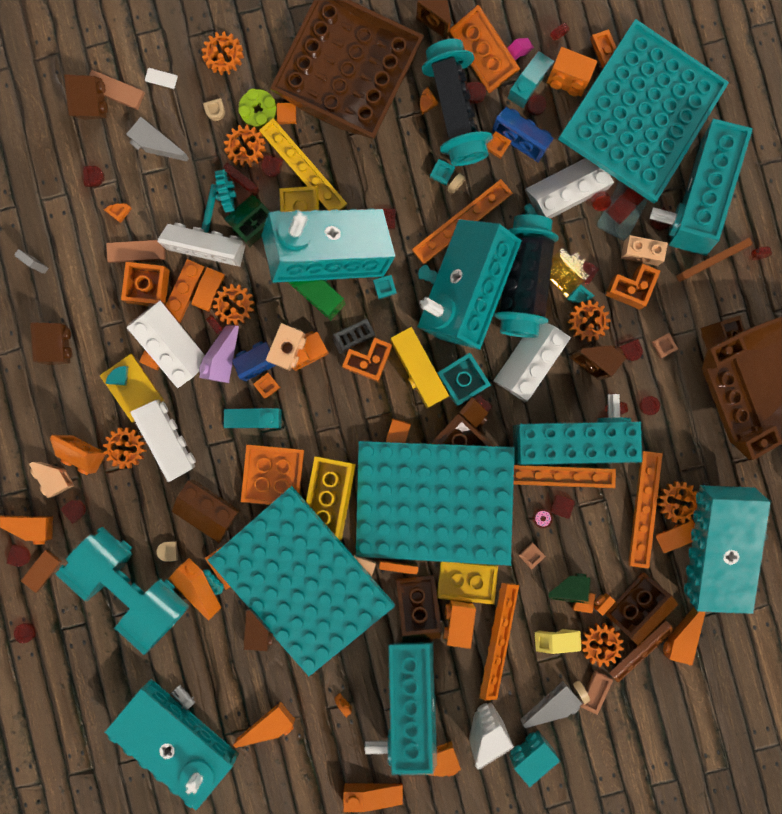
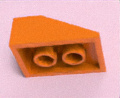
[50,435,106,475]

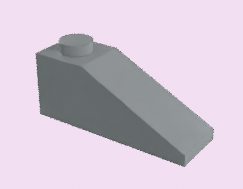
[126,117,189,161]
[520,681,582,728]

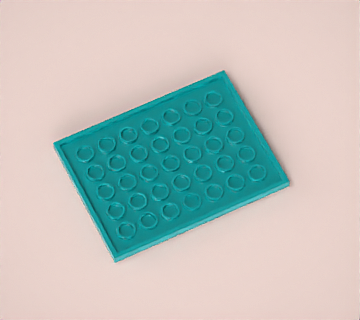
[558,19,729,203]
[356,441,515,566]
[208,486,395,676]

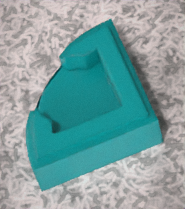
[567,284,595,303]
[106,366,128,386]

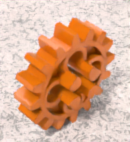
[201,31,244,75]
[224,124,266,168]
[213,284,255,326]
[567,300,611,342]
[103,427,147,469]
[657,481,698,523]
[581,623,624,667]

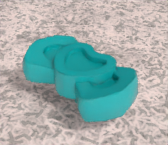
[418,265,438,284]
[203,569,224,595]

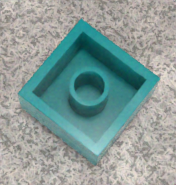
[437,353,491,407]
[509,730,560,787]

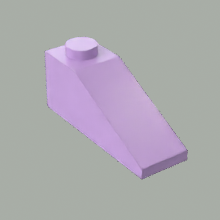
[199,325,239,383]

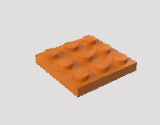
[241,444,305,505]

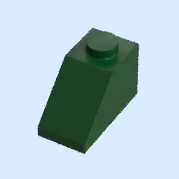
[548,573,591,604]

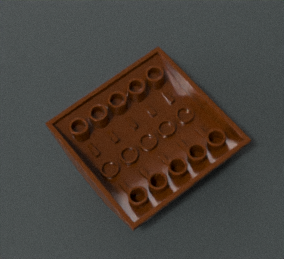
[270,0,424,139]

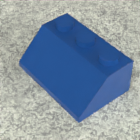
[492,107,554,163]

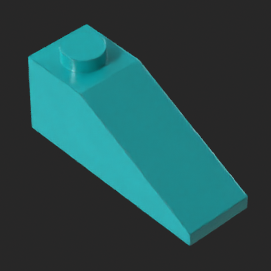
[507,51,554,108]
[224,408,281,428]

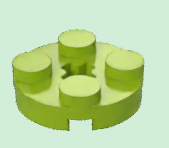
[239,89,277,129]

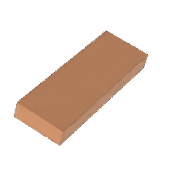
[89,70,145,110]
[106,240,166,263]

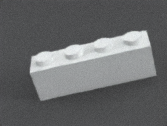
[525,158,614,219]
[158,223,245,267]
[127,300,205,388]
[493,323,571,402]
[130,399,196,482]
[469,702,513,769]

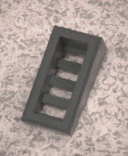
[332,319,375,354]

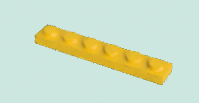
[259,118,347,211]

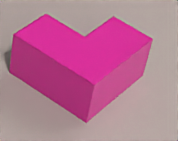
[507,38,534,61]

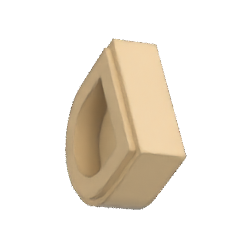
[203,98,225,121]
[447,173,465,195]
[157,541,178,561]
[573,681,590,704]

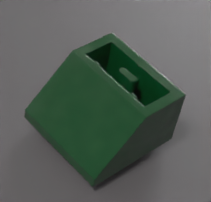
[224,194,270,248]

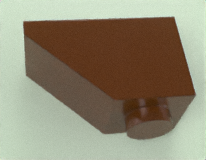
[457,397,488,428]
[244,608,274,651]

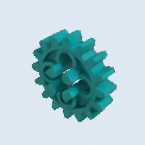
[213,169,237,213]

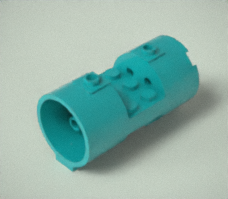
[55,527,190,655]

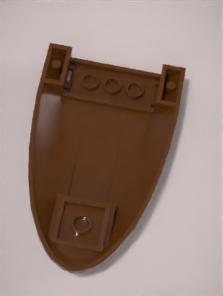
[702,316,782,460]

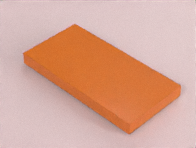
[449,5,521,93]

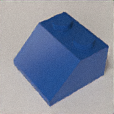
[232,341,276,381]

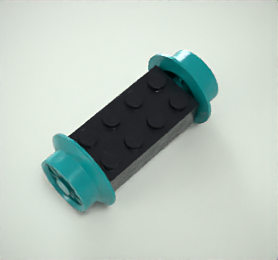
[422,39,493,166]
[494,214,559,338]

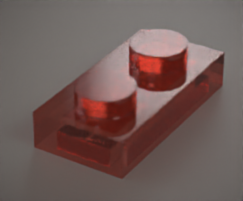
[606,187,645,225]

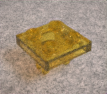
[550,248,589,297]

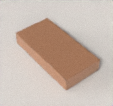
[580,670,614,715]

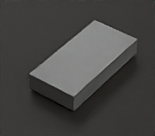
[14,249,49,274]

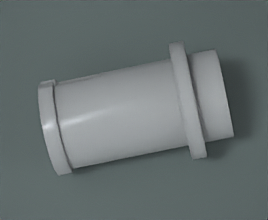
[171,685,195,711]

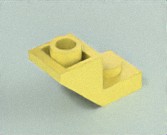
[535,629,582,654]

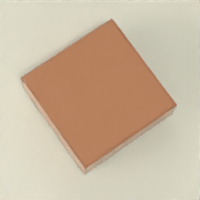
[651,333,678,359]
[518,542,546,569]

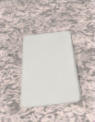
[145,68,178,89]

